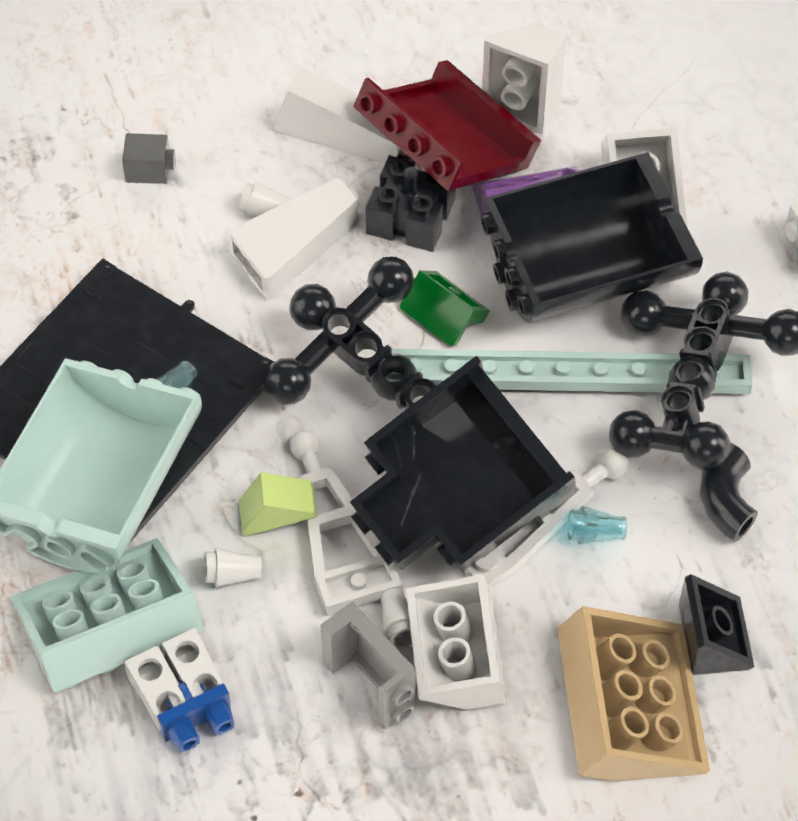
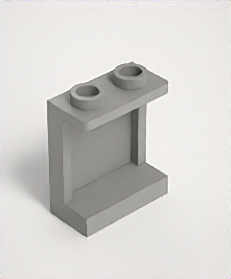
[320,601,416,729]

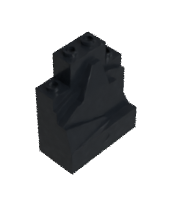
[350,355,577,572]

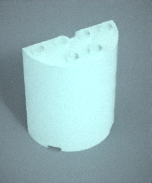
[0,358,202,574]

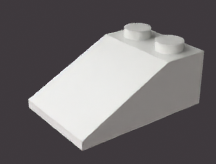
[601,128,688,228]

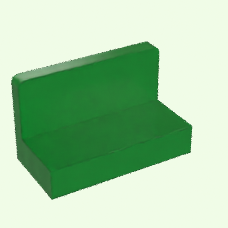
[400,270,490,346]

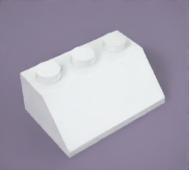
[482,24,566,135]
[406,574,507,710]

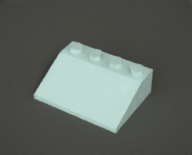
[11,538,205,693]

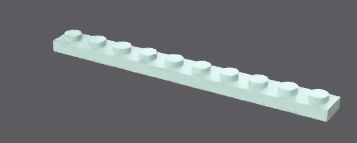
[385,349,752,394]

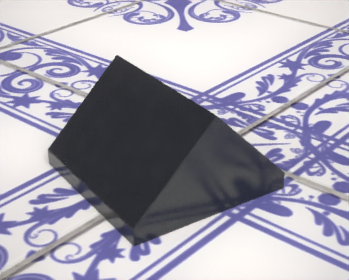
[679,574,755,675]

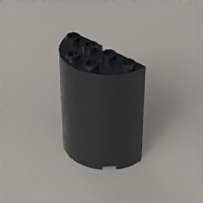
[480,152,703,323]

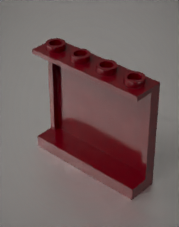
[353,60,542,191]

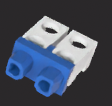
[124,628,234,753]

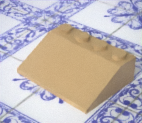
[557,606,710,781]

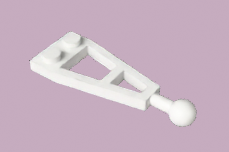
[290,431,402,615]
[439,448,629,588]

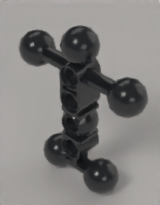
[263,257,436,409]
[609,271,798,470]

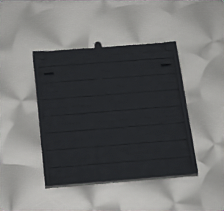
[0,258,274,542]

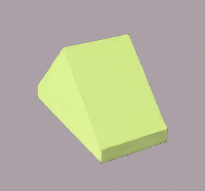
[239,472,317,537]

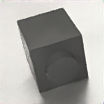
[122,133,176,184]

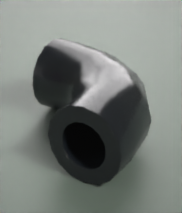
[700,443,758,542]

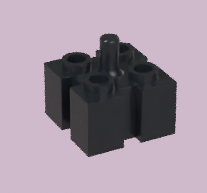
[365,155,456,252]

